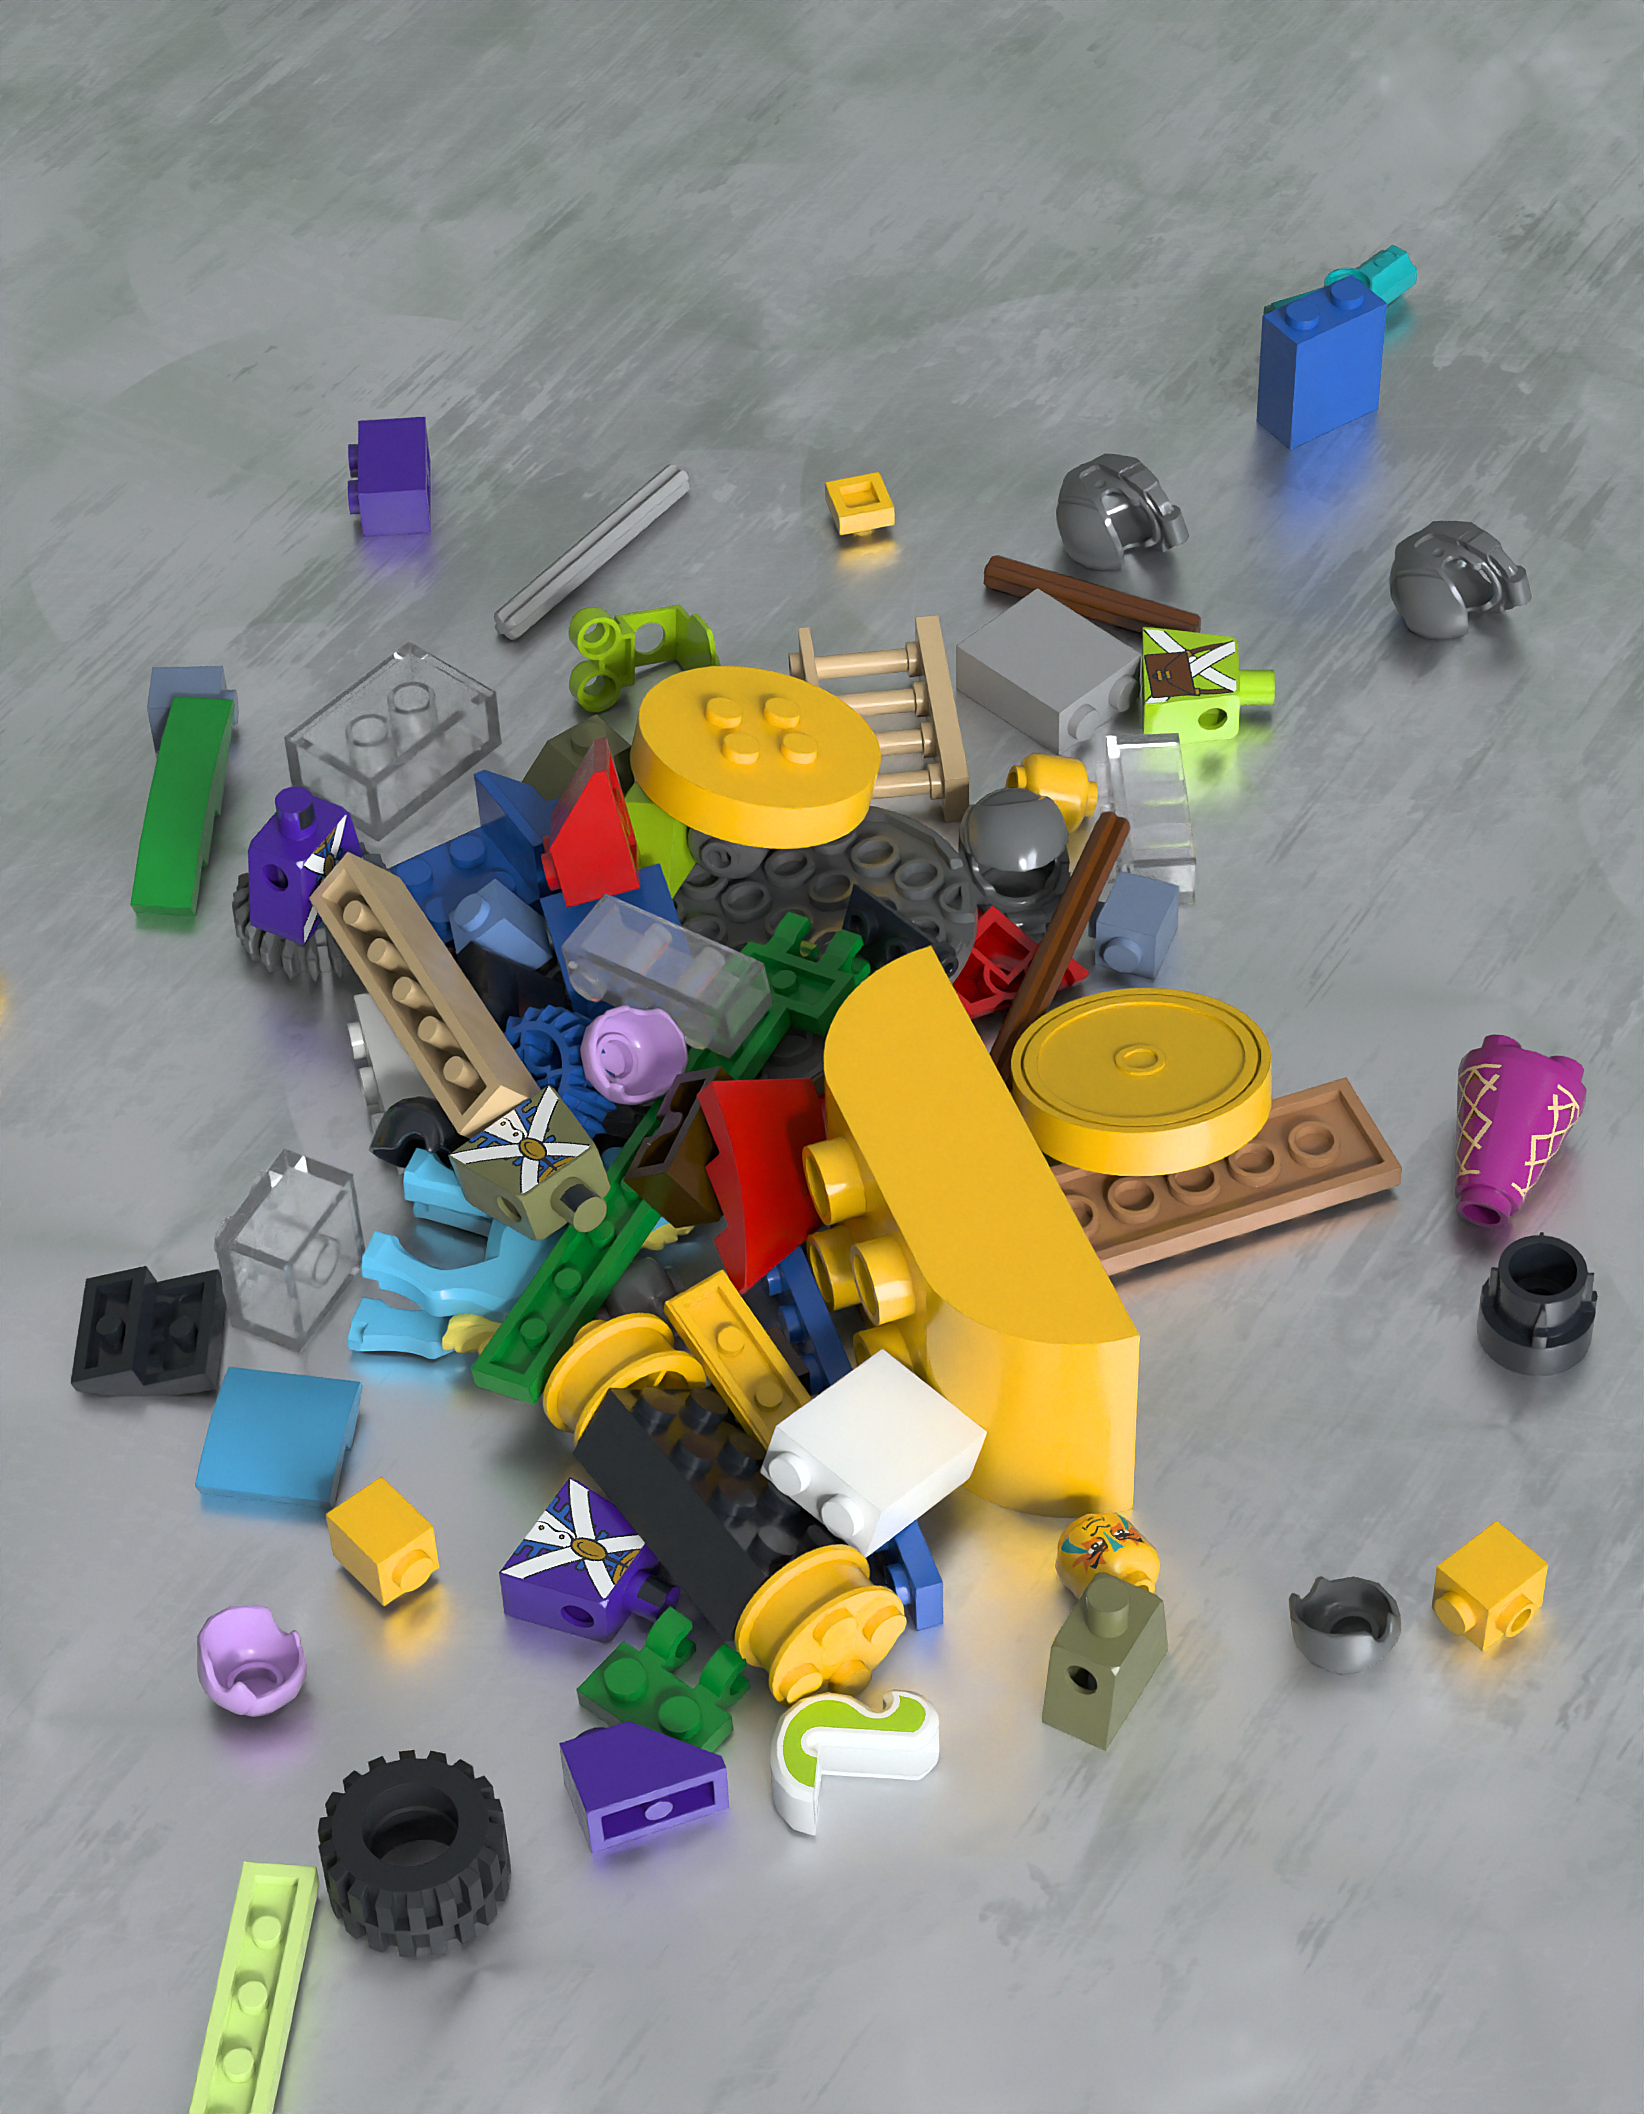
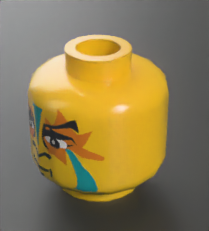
[1055,1513,1161,1601]

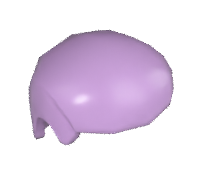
[580,1005,689,1105]
[197,1605,307,1717]

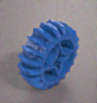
[503,1005,618,1139]

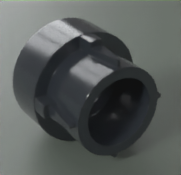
[1477,1232,1598,1376]

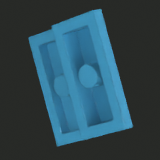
[195,1367,363,1509]

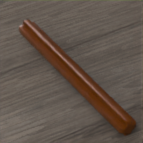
[989,811,1131,1092]

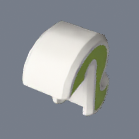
[770,1689,939,1836]

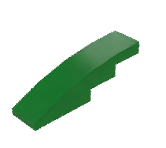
[130,696,235,916]

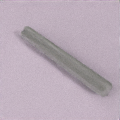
[494,464,690,640]

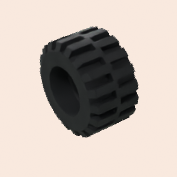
[318,1750,511,1957]

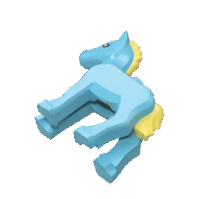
[346,1147,694,1359]

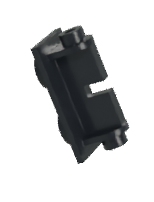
[842,883,959,978]

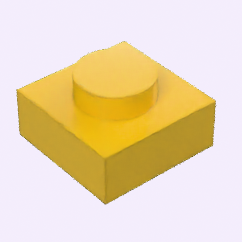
[825,472,895,535]

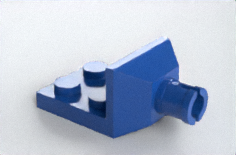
[388,770,562,948]

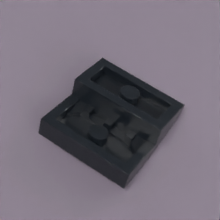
[70,1266,229,1396]

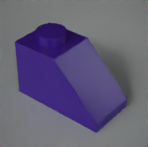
[559,1721,730,1853]

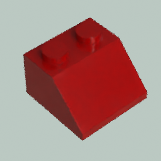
[541,737,640,908]

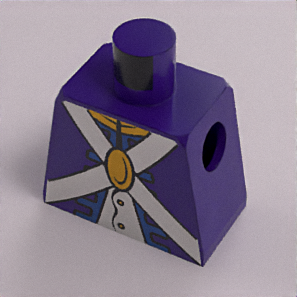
[248,786,365,945]
[499,1477,680,1643]

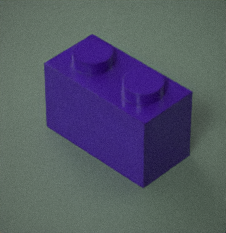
[348,417,431,537]

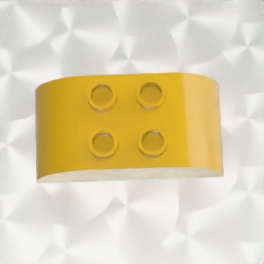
[802,946,1140,1518]

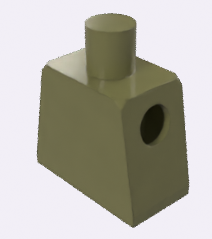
[1042,1572,1168,1751]

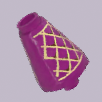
[1455,1034,1587,1228]

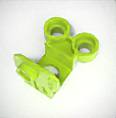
[568,604,721,712]

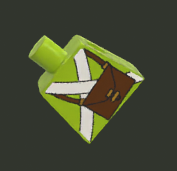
[1141,627,1275,748]

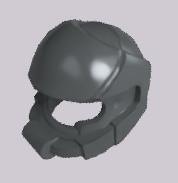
[1056,453,1189,572]
[1389,521,1532,640]
[958,787,1071,935]

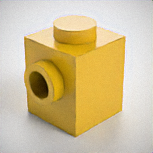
[326,1476,439,1606]
[1432,1520,1548,1652]

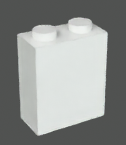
[760,1349,987,1558]

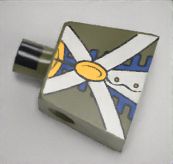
[448,1085,611,1241]

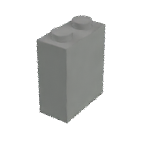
[956,588,1141,756]

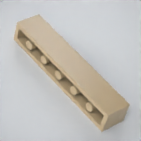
[309,852,541,1139]

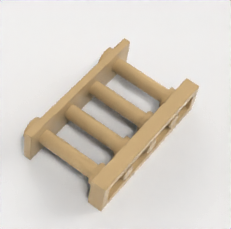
[788,615,969,823]

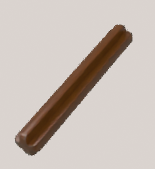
[983,555,1201,634]

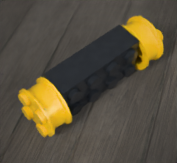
[542,1313,906,1708]

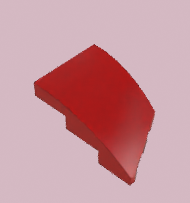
[952,905,1089,1020]
[696,1078,826,1294]

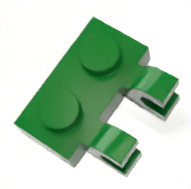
[714,912,871,1036]
[576,1606,750,1753]

